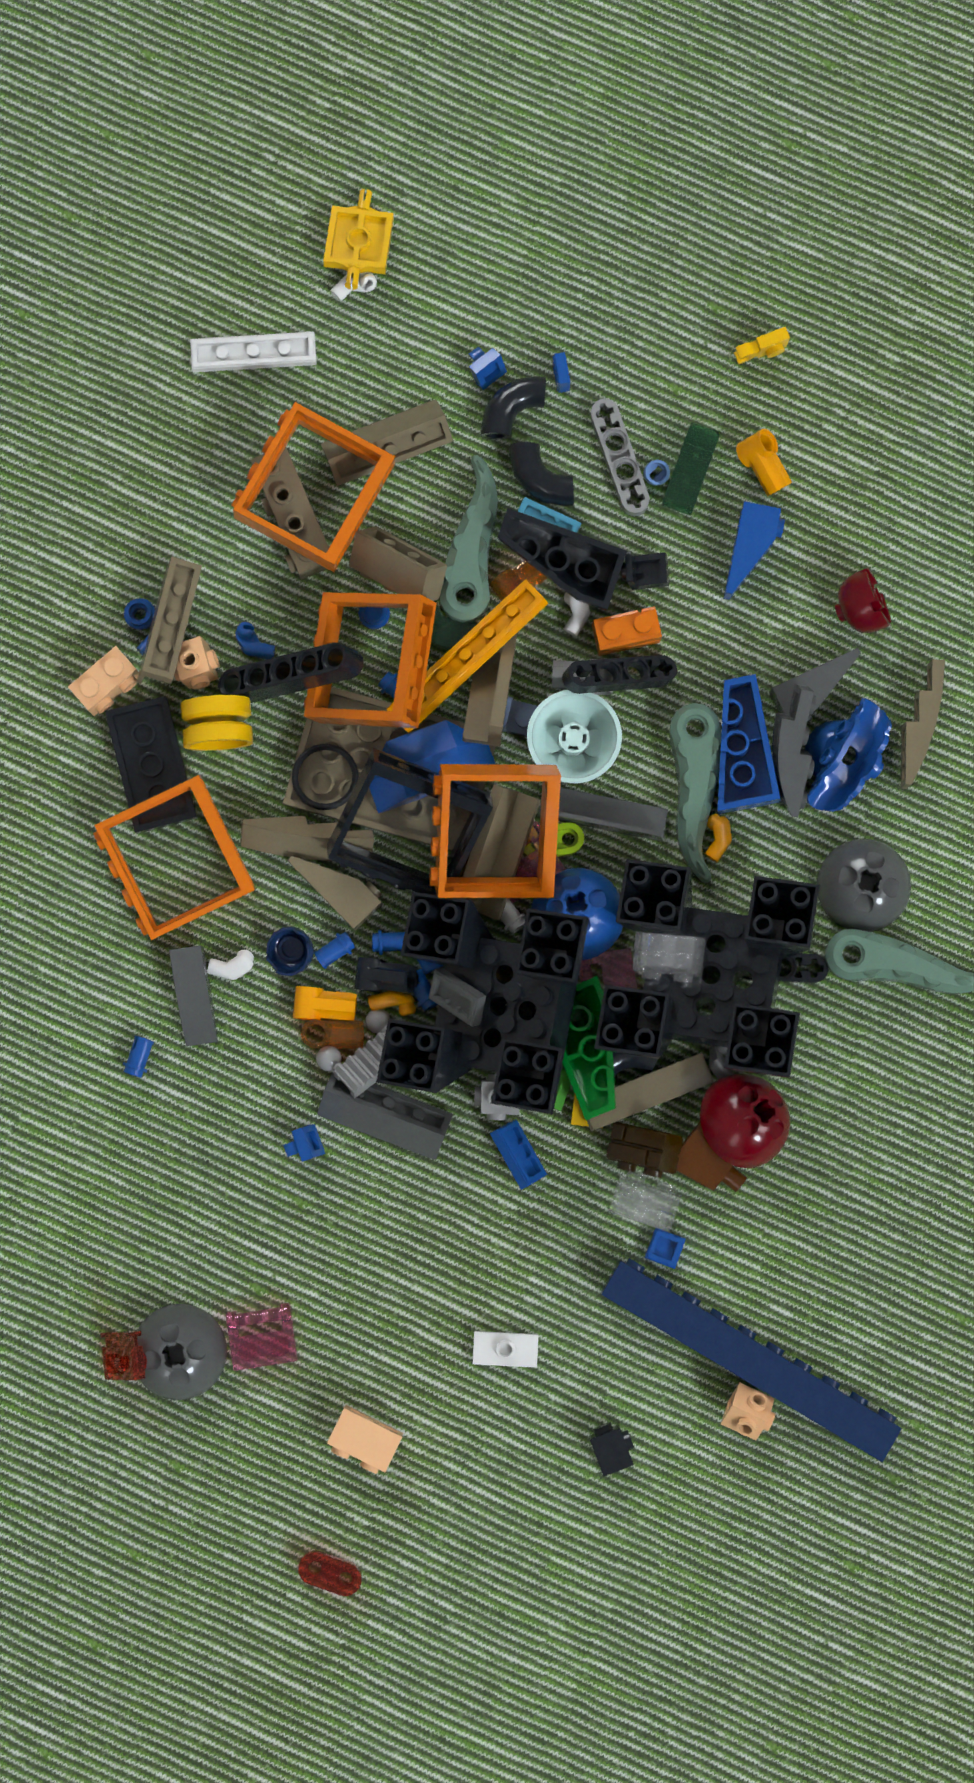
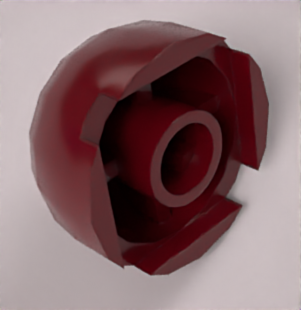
[834,567,891,633]

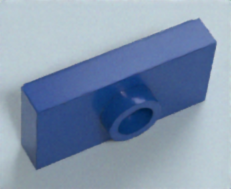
[490,1119,547,1190]

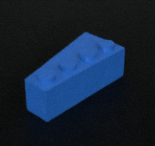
[717,674,780,814]

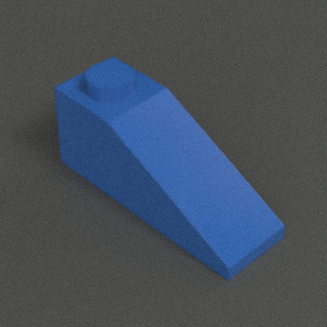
[723,501,785,600]

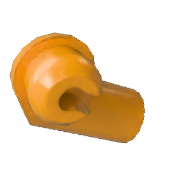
[704,814,732,863]
[368,991,416,1016]

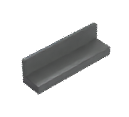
[538,788,668,841]
[317,1072,453,1160]

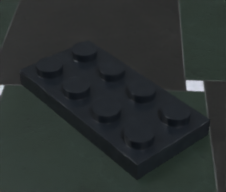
[105,696,198,834]

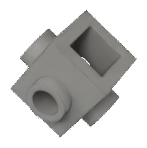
[474,1074,519,1120]

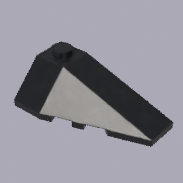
[497,508,627,611]

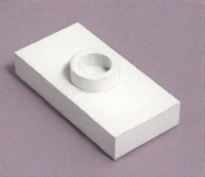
[473,1331,539,1368]

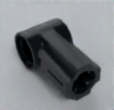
[354,957,419,994]

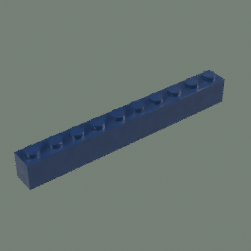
[600,1258,902,1463]

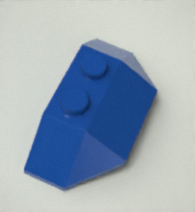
[369,720,495,814]

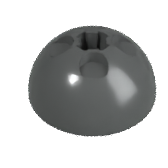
[817,839,911,932]
[131,1304,227,1400]

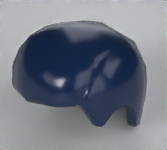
[266,927,314,976]

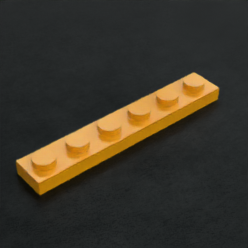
[386,579,549,733]

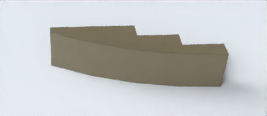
[901,659,945,789]
[240,816,374,861]
[587,1053,714,1131]

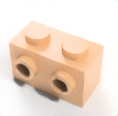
[68,646,139,716]
[327,1405,404,1474]

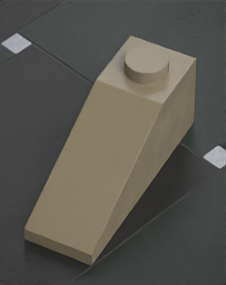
[287,856,382,931]

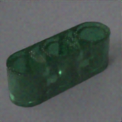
[661,421,721,516]

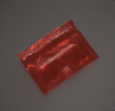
[100,1331,147,1380]

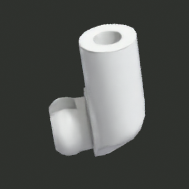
[330,272,377,302]
[564,592,590,637]
[207,949,254,980]

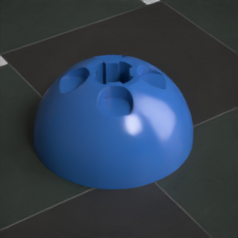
[531,868,623,960]

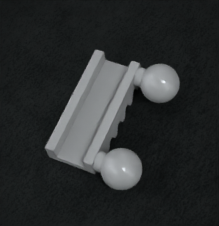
[316,1009,390,1099]

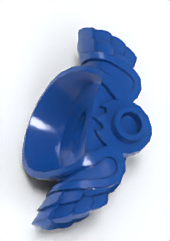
[805,698,892,812]

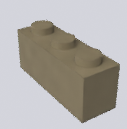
[349,526,447,601]

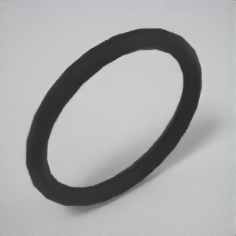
[292,744,359,810]

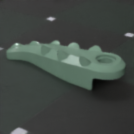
[440,455,498,623]
[669,703,721,883]
[825,929,974,994]

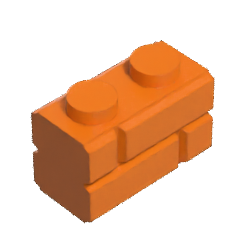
[592,606,662,656]

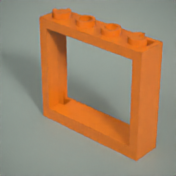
[231,402,396,572]
[304,592,437,728]
[429,764,561,898]
[93,775,256,940]

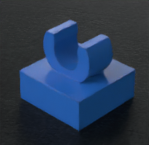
[469,347,507,390]
[283,1124,325,1162]

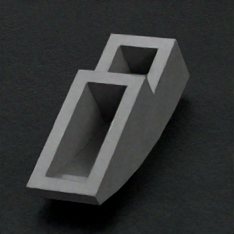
[169,945,218,1046]

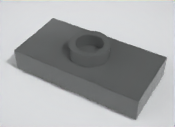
[429,968,486,1027]

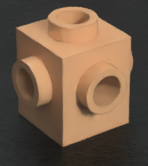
[174,636,220,689]
[721,1382,775,1440]

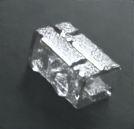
[633,932,705,982]
[608,1171,682,1232]

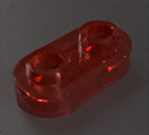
[298,1550,362,1596]

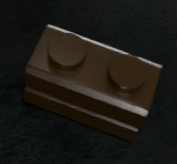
[606,1122,683,1178]

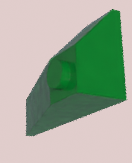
[563,976,616,1121]

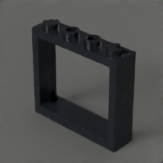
[327,748,493,895]

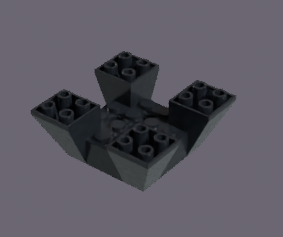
[594,859,820,1078]
[376,892,589,1115]

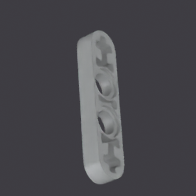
[590,398,650,517]

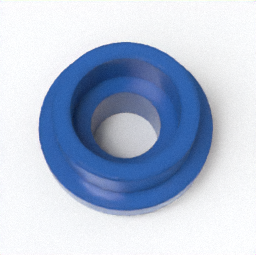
[124,598,155,630]

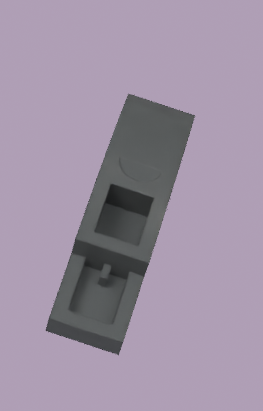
[772,684,816,818]

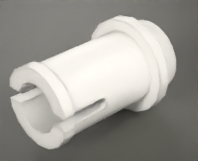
[501,899,526,934]

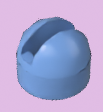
[643,460,670,486]

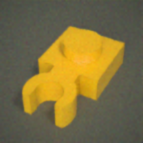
[734,326,790,364]

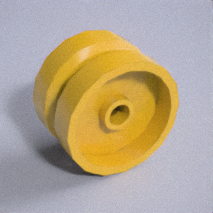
[181,695,253,751]

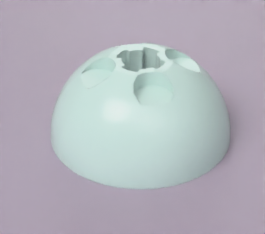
[527,690,622,784]

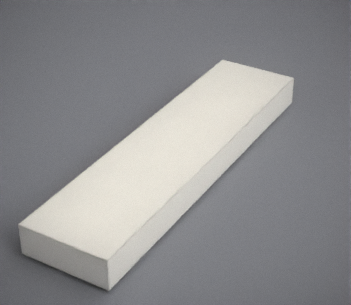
[190,331,317,372]

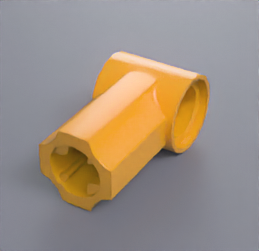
[736,429,792,497]
[293,986,357,1021]

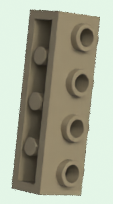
[251,447,329,580]

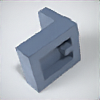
[503,696,538,737]

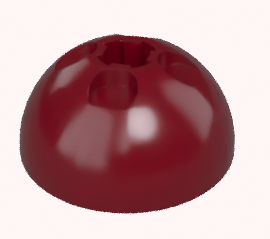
[700,1074,790,1168]

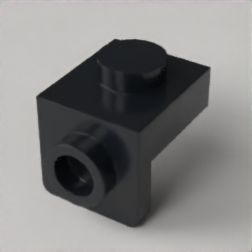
[621,551,669,590]

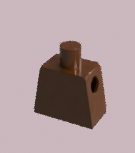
[676,1122,747,1192]

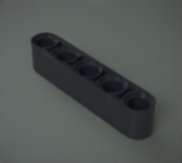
[218,643,364,703]

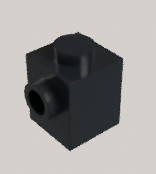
[589,1422,634,1477]

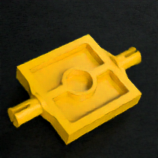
[323,189,394,290]

